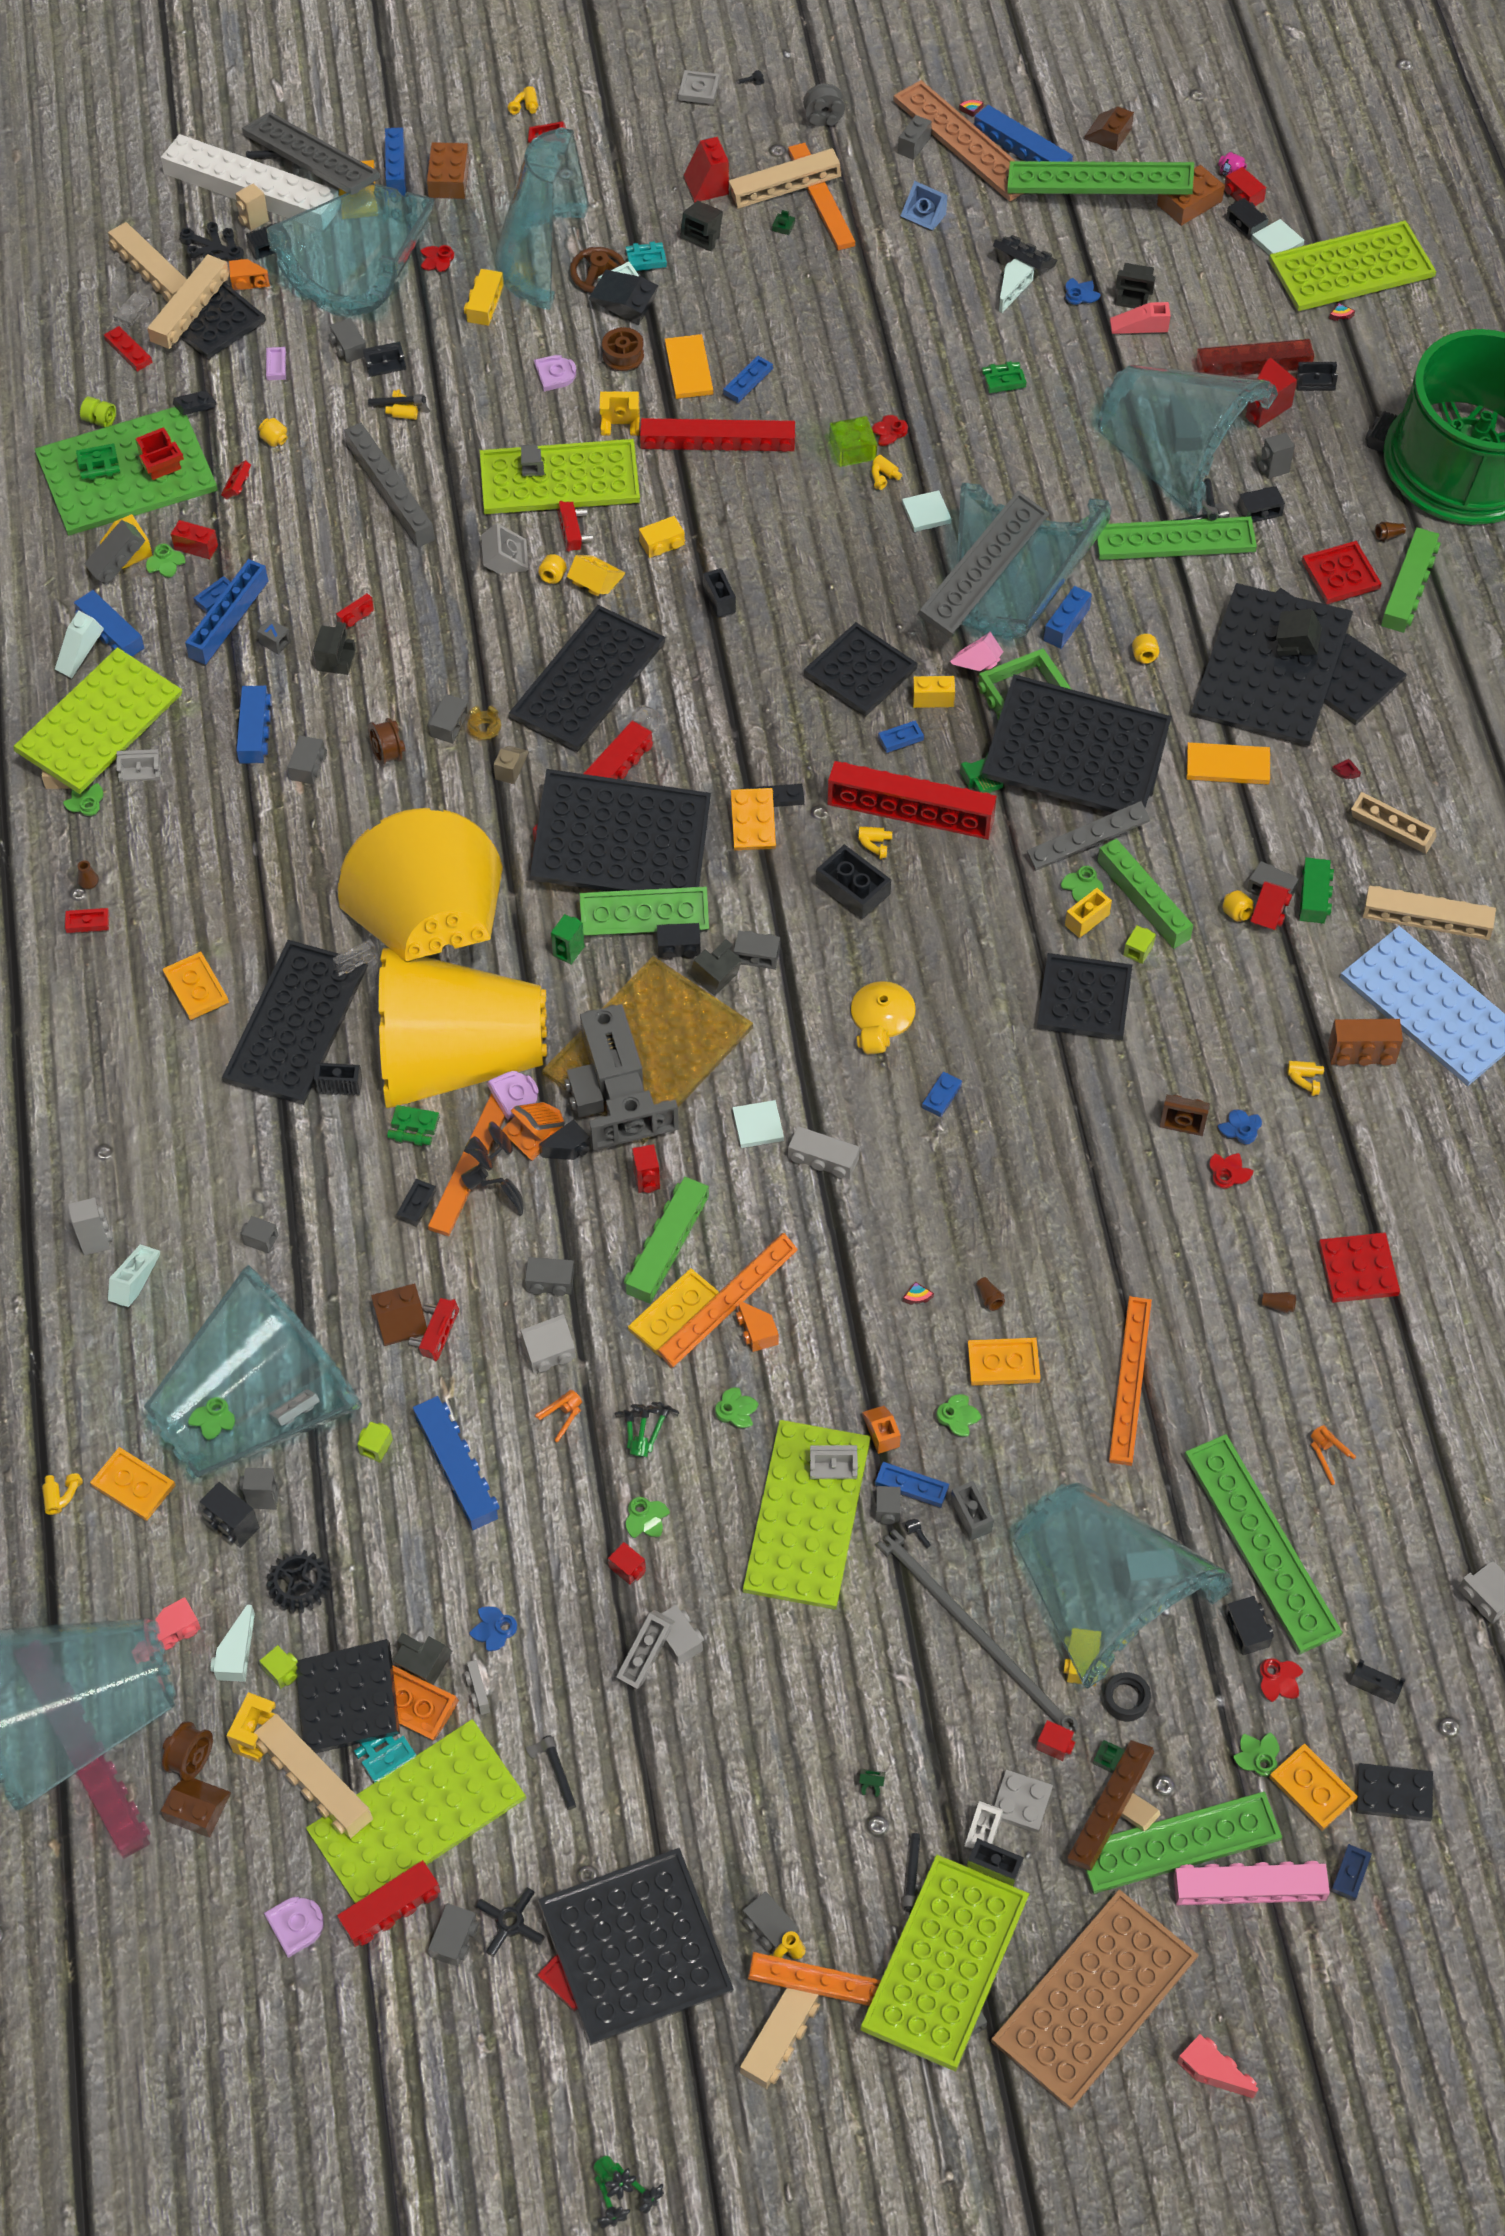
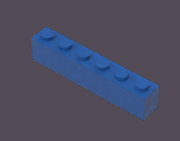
[974,105,1073,162]
[185,559,268,665]
[413,1396,500,1531]

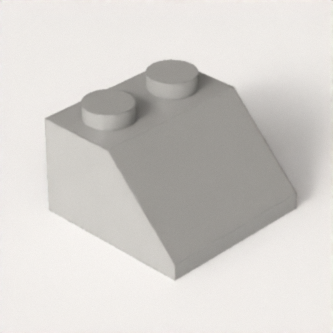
[481,523,529,573]
[521,1314,576,1373]

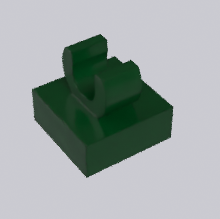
[772,210,795,235]
[1093,1740,1125,1773]
[859,1769,886,1797]

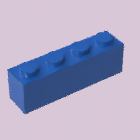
[385,128,406,197]
[74,590,144,656]
[237,686,272,764]

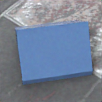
[900,181,947,230]

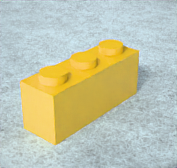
[464,269,504,326]

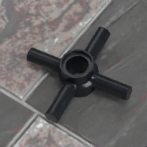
[476,1887,545,1957]

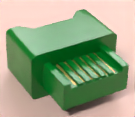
[960,753,1003,793]

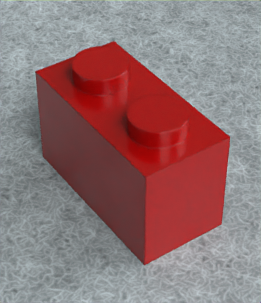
[1224,167,1267,206]
[171,520,218,560]
[1250,881,1292,930]
[632,1144,660,1193]

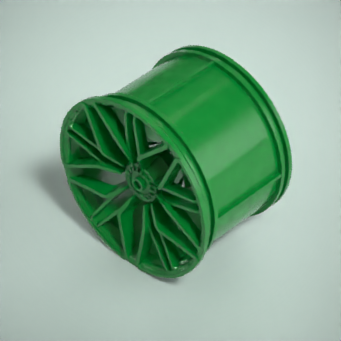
[1384,329,1505,525]

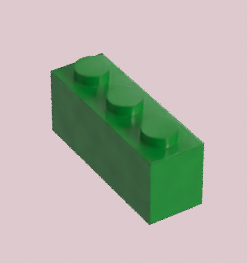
[1299,857,1334,924]

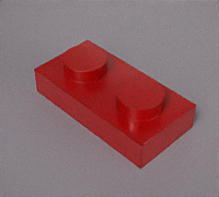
[221,460,251,500]
[336,593,374,629]
[65,908,109,933]

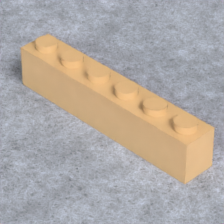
[729,148,841,209]
[108,222,187,302]
[147,254,229,349]
[1363,885,1496,940]
[254,1713,373,1839]

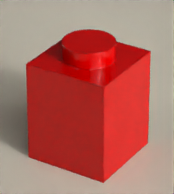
[608,1542,646,1585]
[1036,1720,1076,1761]

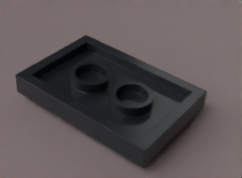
[993,235,1057,270]
[1356,1763,1433,1822]

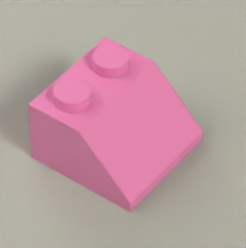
[950,632,1003,671]

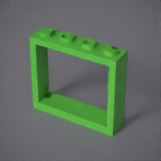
[977,648,1071,721]

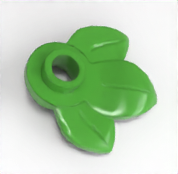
[146,544,185,578]
[63,783,104,816]
[1061,866,1103,902]
[715,1387,759,1428]
[936,1394,982,1437]
[188,1397,235,1440]
[626,1497,670,1538]
[1233,1732,1280,1777]

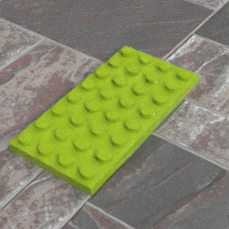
[1269,220,1436,311]
[480,439,640,514]
[14,647,182,794]
[743,1420,871,1610]
[306,1719,526,1903]
[860,1855,1030,2072]

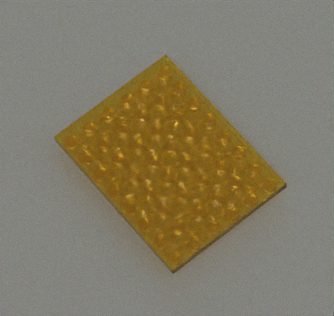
[543,956,753,1144]

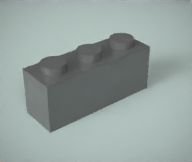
[84,520,146,584]

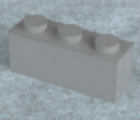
[788,1126,860,1179]
[68,1197,113,1256]
[616,1610,675,1689]

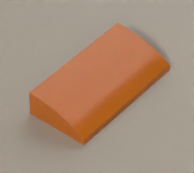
[393,1666,459,1741]

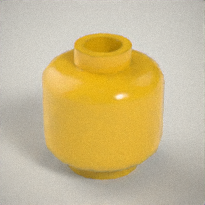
[258,418,288,447]
[538,554,567,584]
[1132,633,1160,664]
[1222,890,1254,922]
[857,1025,890,1055]

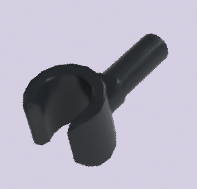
[738,70,765,85]
[905,1519,931,1549]

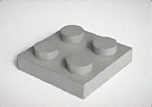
[678,70,720,104]
[994,1770,1053,1833]

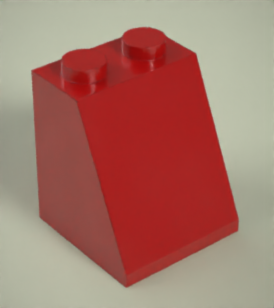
[683,137,729,203]
[1245,358,1297,428]

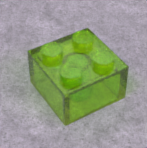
[829,416,877,467]

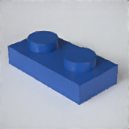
[194,576,231,613]
[878,720,924,753]
[922,1072,962,1117]

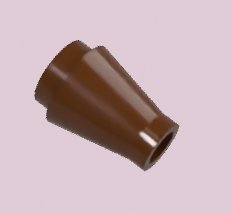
[1375,521,1406,541]
[77,860,99,889]
[976,1277,1005,1311]
[1262,1292,1296,1314]

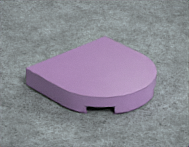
[534,355,576,391]
[487,1071,538,1121]
[264,1897,324,1958]

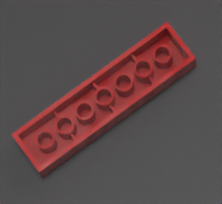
[828,761,997,840]

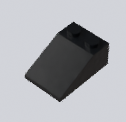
[589,270,658,326]

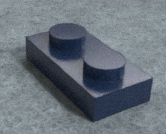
[1331,1844,1372,1901]

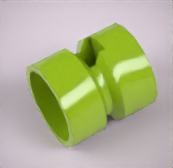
[80,396,116,428]

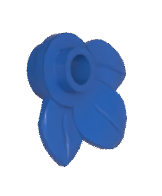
[1065,278,1101,304]
[1218,1109,1262,1144]
[470,1606,517,1651]

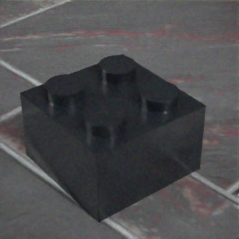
[199,1482,260,1548]

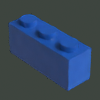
[1044,586,1092,649]

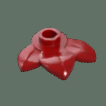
[420,245,454,272]
[870,415,908,446]
[1209,1153,1254,1189]
[1260,1658,1303,1702]

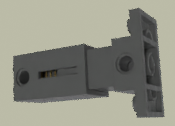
[580,1004,679,1150]

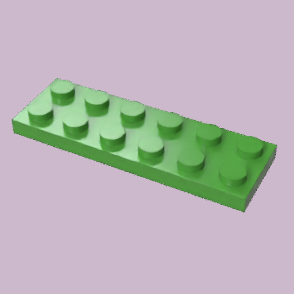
[580,887,709,936]

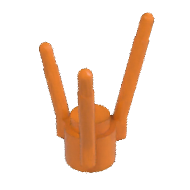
[535,1390,582,1442]
[1310,1425,1356,1485]

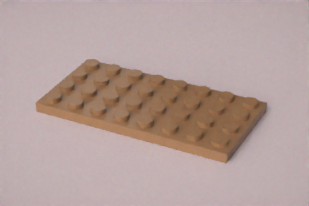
[991,1889,1199,2111]

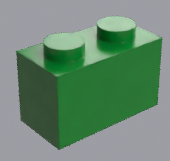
[551,914,585,965]

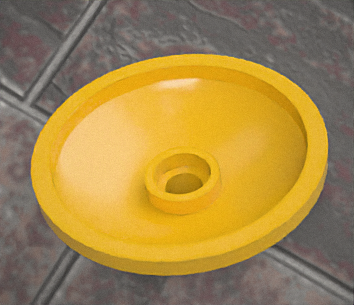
[851,981,915,1037]

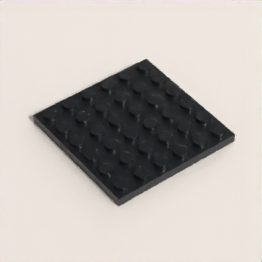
[538,1847,734,2046]

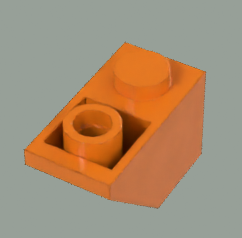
[229,259,270,290]
[736,1302,779,1352]
[862,1406,901,1454]

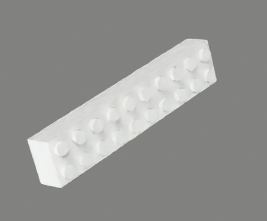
[161,134,340,230]

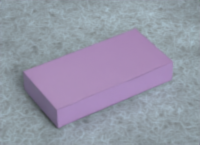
[266,347,286,381]

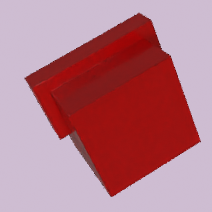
[135,427,184,480]

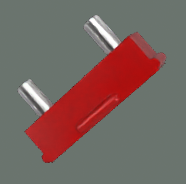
[557,501,594,552]
[409,1298,459,1361]

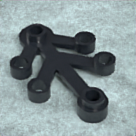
[180,222,244,261]

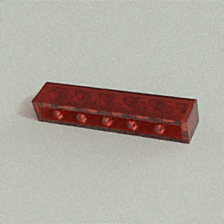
[1196,339,1314,379]

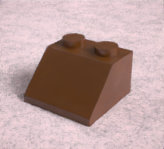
[1084,106,1134,151]
[1160,1094,1210,1136]
[371,1283,427,1346]
[161,1778,231,1838]

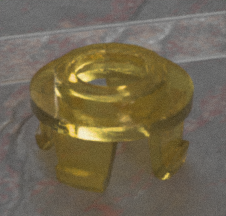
[467,705,501,740]

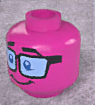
[1218,152,1247,176]

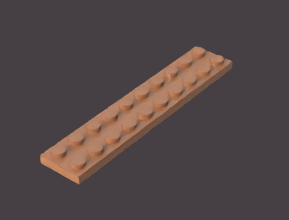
[893,80,1024,202]

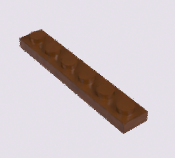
[1067,1740,1154,1871]

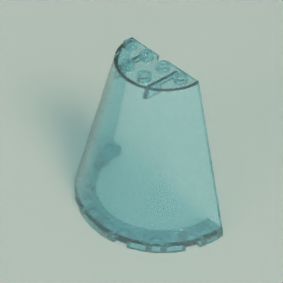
[496,128,589,310]
[267,183,434,317]
[1096,365,1278,516]
[957,483,1111,641]
[144,1265,362,1479]
[1013,1483,1233,1689]
[0,1618,176,1811]

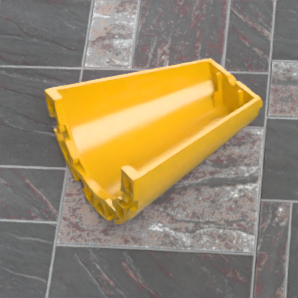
[337,808,503,961]
[379,948,547,1108]

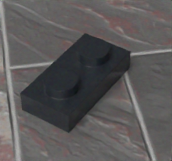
[173,390,216,415]
[396,1179,437,1226]

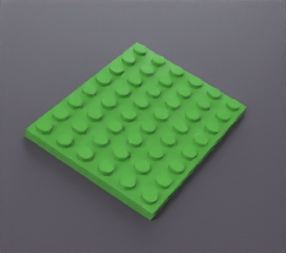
[35,407,218,536]

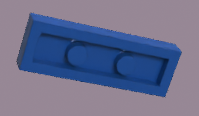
[723,356,773,403]
[875,1462,949,1508]

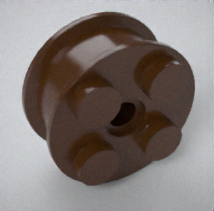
[602,327,644,371]
[368,718,405,767]
[162,1721,213,1781]

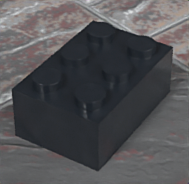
[816,844,891,919]

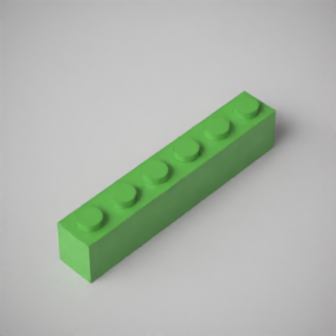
[1381,527,1441,633]
[1097,838,1193,949]
[624,1176,709,1304]

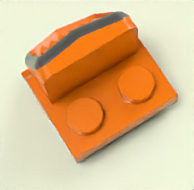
[502,1102,565,1161]

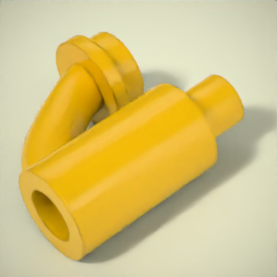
[507,86,538,114]
[385,389,418,420]
[871,455,902,490]
[858,826,892,860]
[1287,1061,1324,1096]
[42,1473,83,1515]
[769,1931,806,1959]

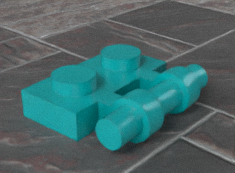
[626,241,667,271]
[353,1735,416,1783]

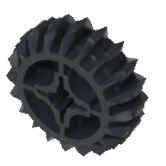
[266,1550,331,1614]

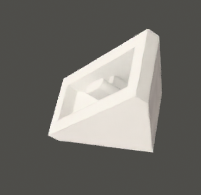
[965,1801,1003,1849]

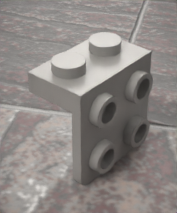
[1458,1562,1505,1624]

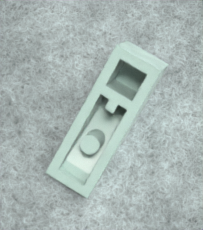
[999,258,1034,313]
[55,611,104,679]
[108,1244,160,1307]
[211,1605,255,1682]

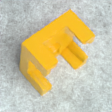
[600,392,640,436]
[226,1692,280,1763]

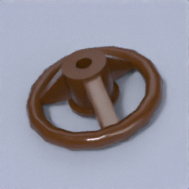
[569,247,626,293]

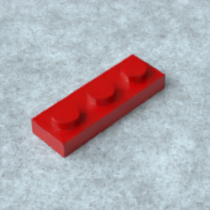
[104,326,153,372]

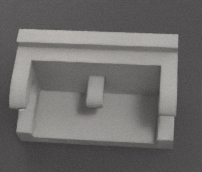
[117,749,161,782]
[810,1445,858,1479]

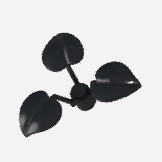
[461,1121,524,1216]

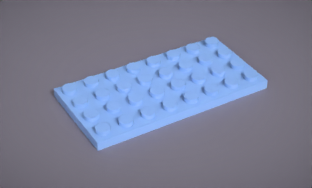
[1340,926,1505,1086]

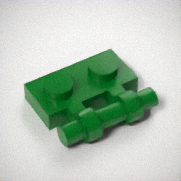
[981,361,1027,393]
[76,443,120,480]
[387,1105,440,1146]

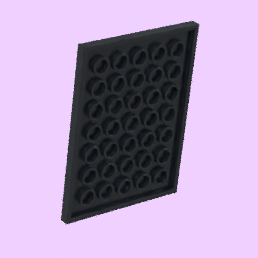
[1191,583,1353,746]
[981,674,1172,813]
[530,769,711,892]

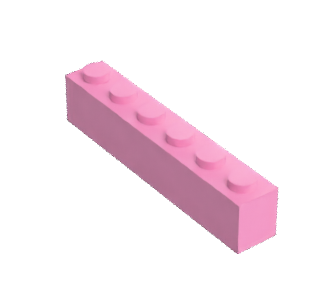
[1173,1861,1329,1905]

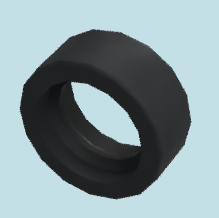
[1103,1672,1151,1722]

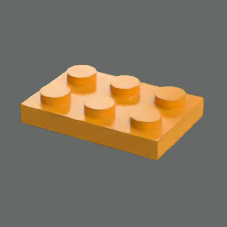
[731,788,776,851]
[162,952,229,1020]
[967,1338,1040,1386]
[90,1447,176,1521]
[1269,1743,1358,1831]

